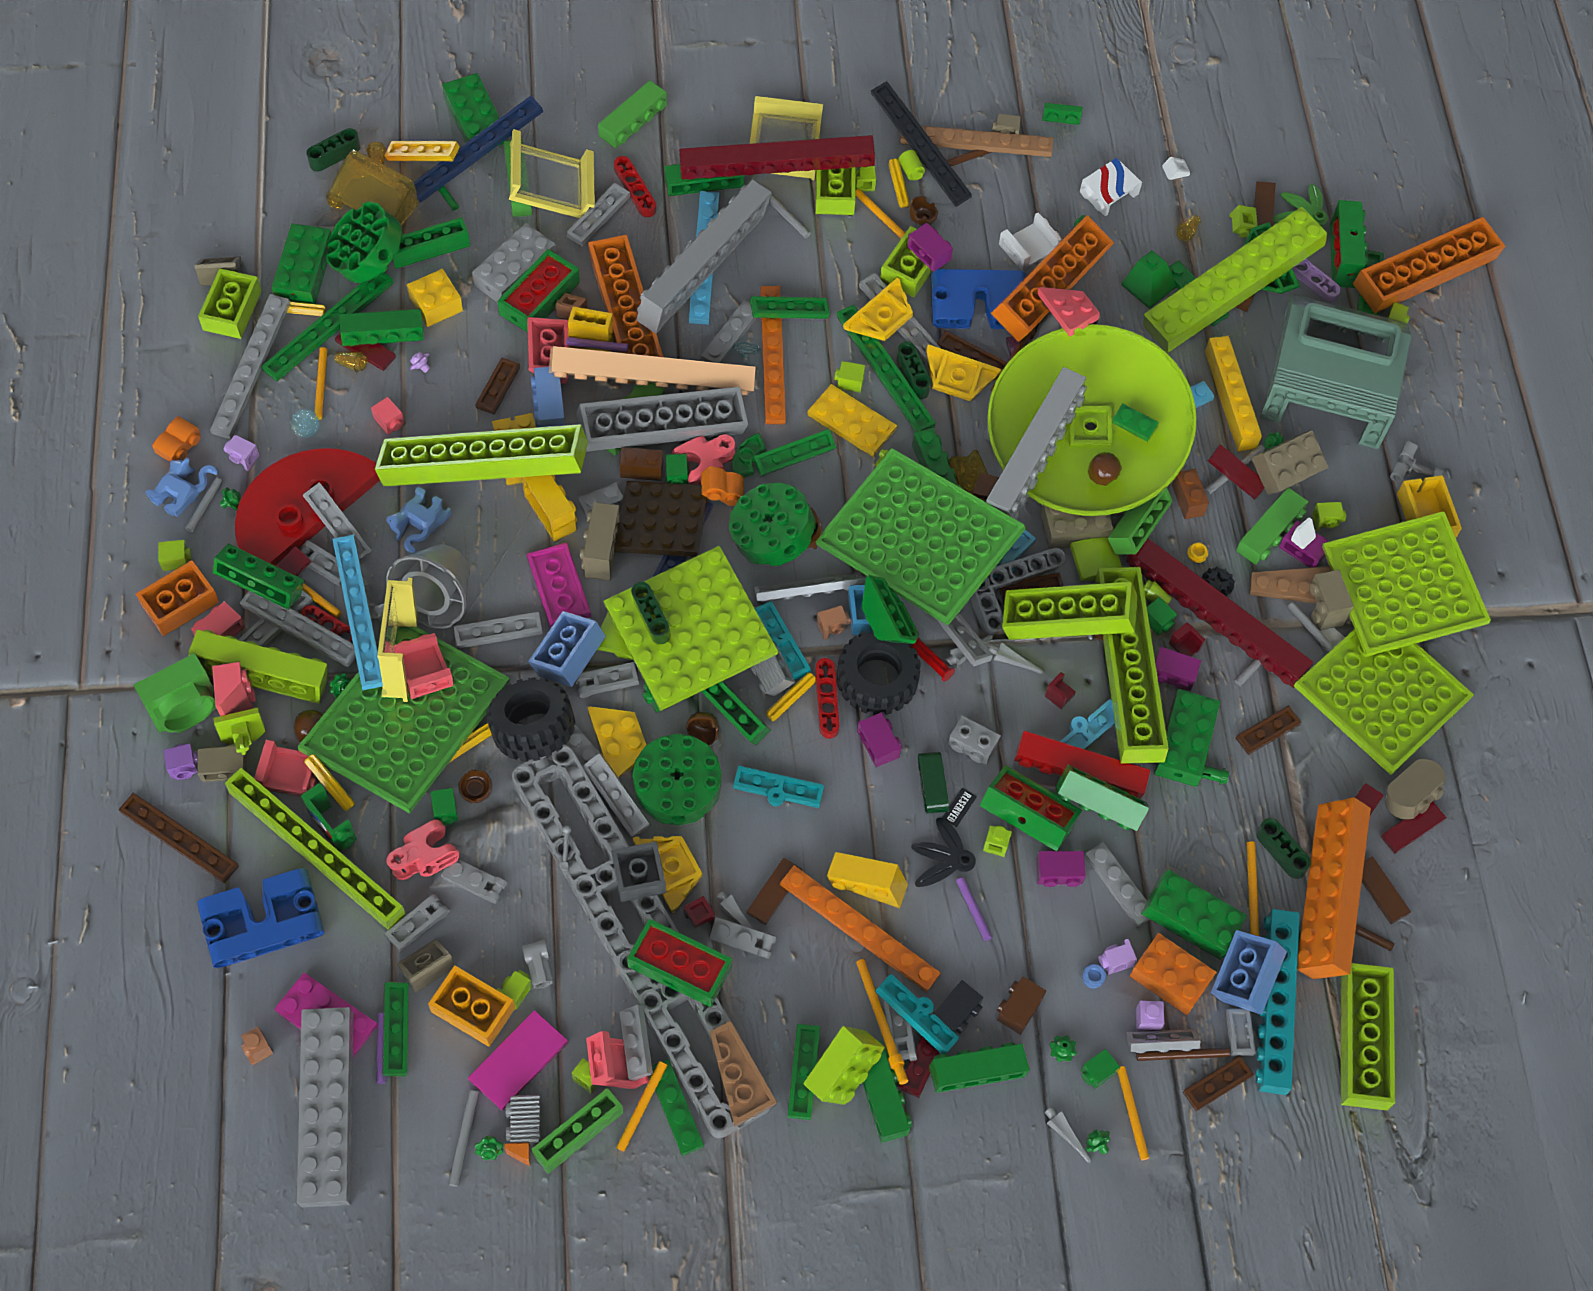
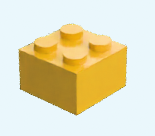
[407,268,463,327]

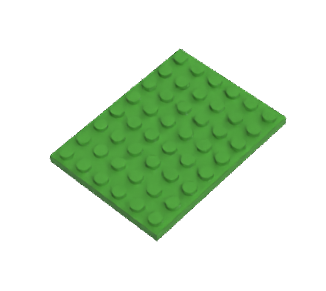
[816,448,1026,626]
[298,626,510,814]

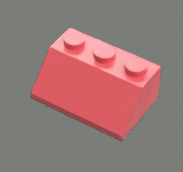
[527,317,569,384]
[212,662,256,716]

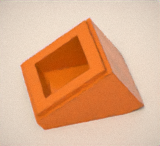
[505,1142,530,1166]

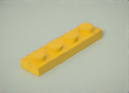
[384,141,460,161]

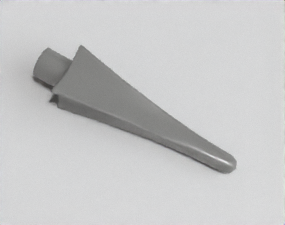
[944,634,993,668]
[989,643,1044,674]
[716,891,760,942]
[1045,1107,1091,1163]

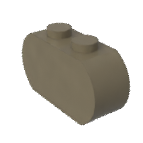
[1385,759,1445,819]

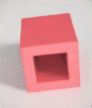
[371,397,405,435]

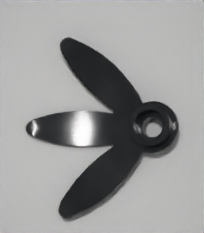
[911,818,976,887]

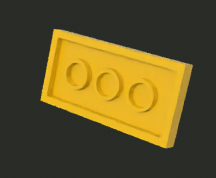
[807,384,897,457]

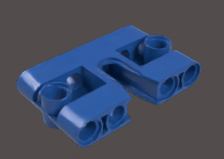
[931,269,1027,329]
[197,868,324,968]

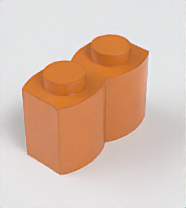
[152,416,201,462]
[701,466,744,506]

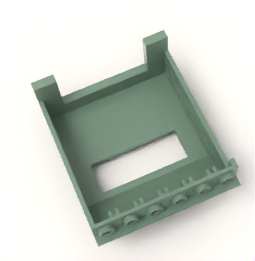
[1260,293,1411,449]

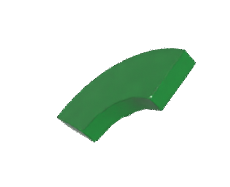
[732,433,766,478]

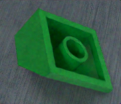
[1121,250,1177,309]

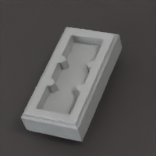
[1225,1008,1256,1056]

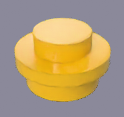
[1187,543,1208,563]

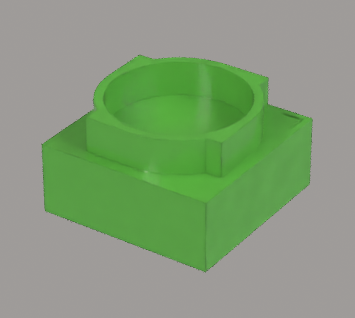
[133,653,217,734]

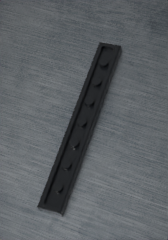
[871,81,972,207]

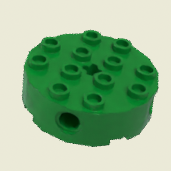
[326,201,402,283]
[729,482,816,566]
[632,734,722,826]

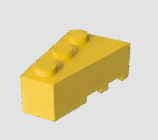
[827,852,908,908]

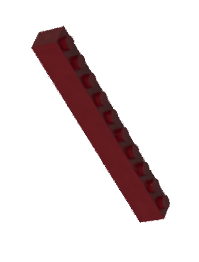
[679,135,875,180]
[1126,538,1313,688]

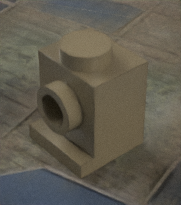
[992,113,1021,134]

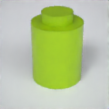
[898,150,925,180]

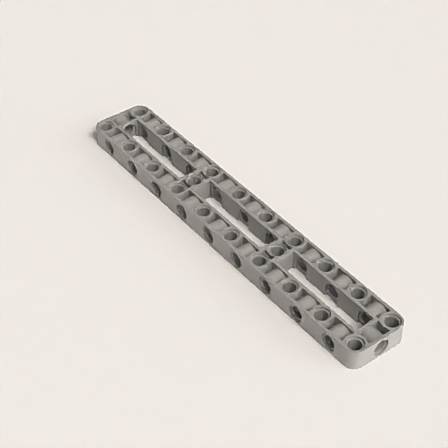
[512,745,772,1138]

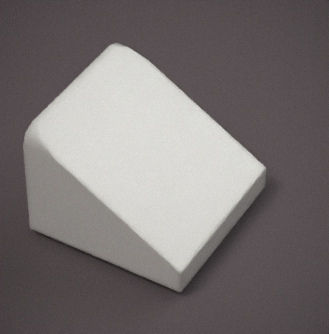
[1162,157,1190,180]
[1291,517,1316,549]

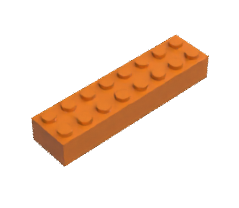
[991,215,1114,342]
[1353,217,1505,314]
[588,234,663,384]
[1297,797,1371,979]

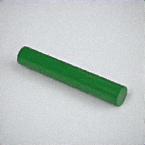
[438,186,459,211]

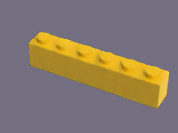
[1205,335,1262,452]

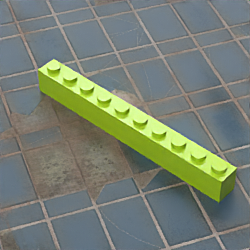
[225,768,406,930]

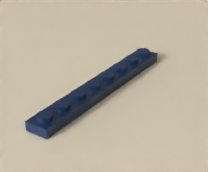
[407,95,544,203]

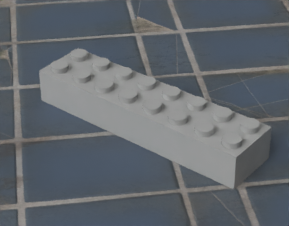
[986,367,1087,520]
[576,387,748,452]
[297,1007,354,1208]

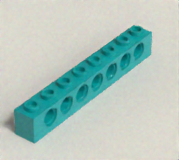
[1255,909,1299,1095]

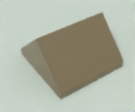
[195,256,241,286]
[397,939,454,993]

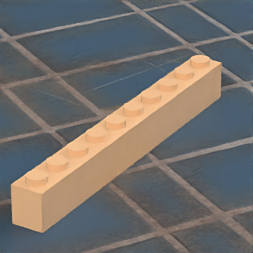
[549,346,756,396]

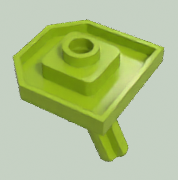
[213,707,266,755]

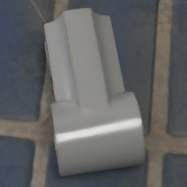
[522,940,553,989]

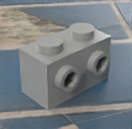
[948,715,1001,765]

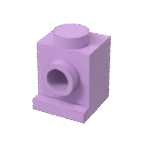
[224,435,260,471]
[1098,939,1137,975]

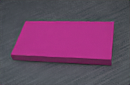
[526,542,591,628]
[468,1010,568,1111]

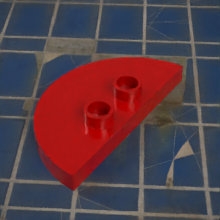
[235,448,380,566]

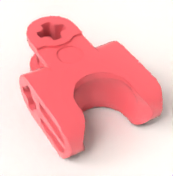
[671,435,735,485]
[386,819,459,880]

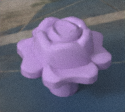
[410,352,430,373]

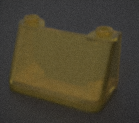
[326,150,418,225]

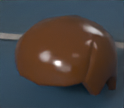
[909,196,938,226]
[1088,452,1122,486]
[293,710,323,742]
[686,712,719,745]
[458,769,492,803]

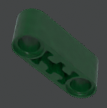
[306,128,360,172]
[896,341,931,400]
[631,582,671,644]
[918,752,949,814]
[1256,818,1311,879]

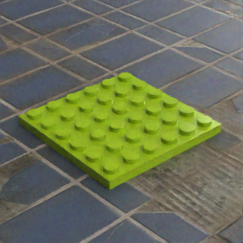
[1322,511,1491,657]
[603,546,778,711]
[1294,629,1474,775]

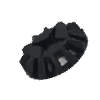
[1202,566,1235,596]

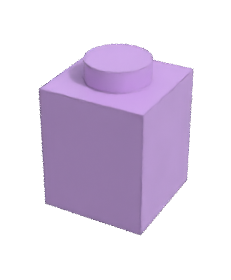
[1135,1001,1164,1032]

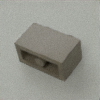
[198,744,247,782]

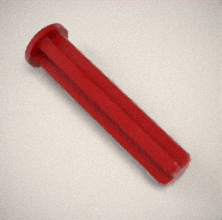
[911,637,955,682]

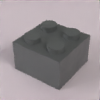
[611,841,666,902]

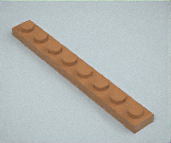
[900,126,1054,157]

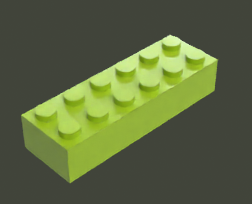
[1002,582,1137,640]
[188,630,327,704]
[1341,963,1395,1110]

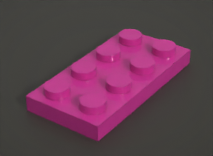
[274,973,378,1057]

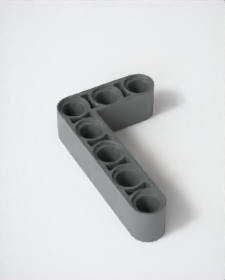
[970,548,1066,635]

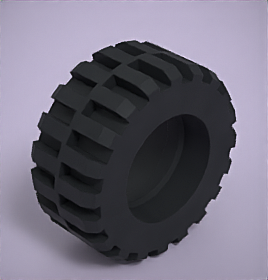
[837,630,921,715]
[487,677,576,761]

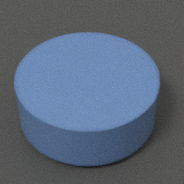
[1082,964,1106,989]

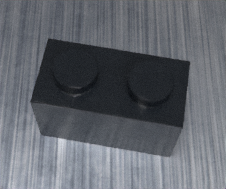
[933,980,984,1034]

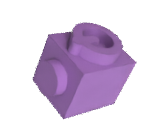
[163,744,198,780]

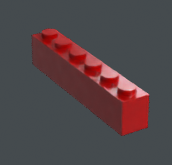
[1014,731,1150,799]

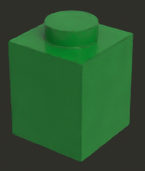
[666,454,688,484]
[1147,597,1177,636]
[430,788,459,825]
[1081,1049,1120,1089]

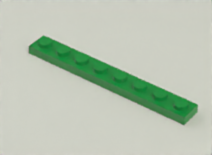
[261,272,394,382]
[837,305,936,432]

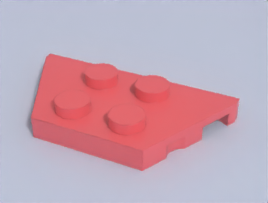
[1038,287,1100,336]

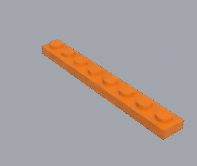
[760,286,786,424]
[780,865,941,993]

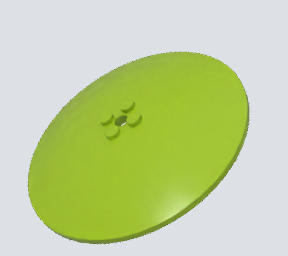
[988,324,1196,516]

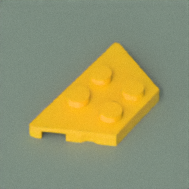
[843,277,913,341]
[926,344,1001,402]
[587,706,646,778]
[632,836,703,914]

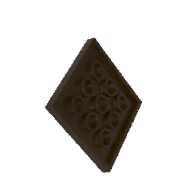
[614,481,708,557]

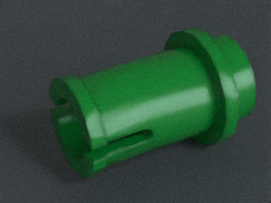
[1202,765,1229,785]

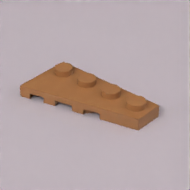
[1249,566,1331,604]
[710,1021,777,1127]

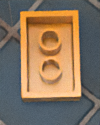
[428,965,515,1047]

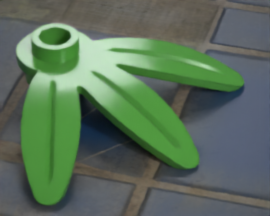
[1273,184,1328,227]

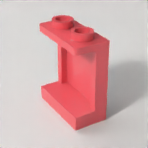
[393,633,453,699]
[254,740,317,796]
[586,1031,649,1089]

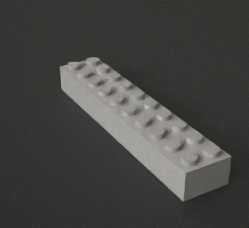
[636,180,772,333]

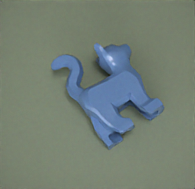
[145,458,218,517]
[386,487,452,553]

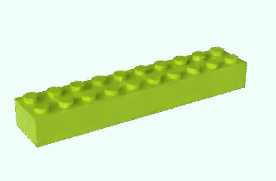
[1143,207,1327,353]
[375,424,588,486]
[1095,567,1169,764]

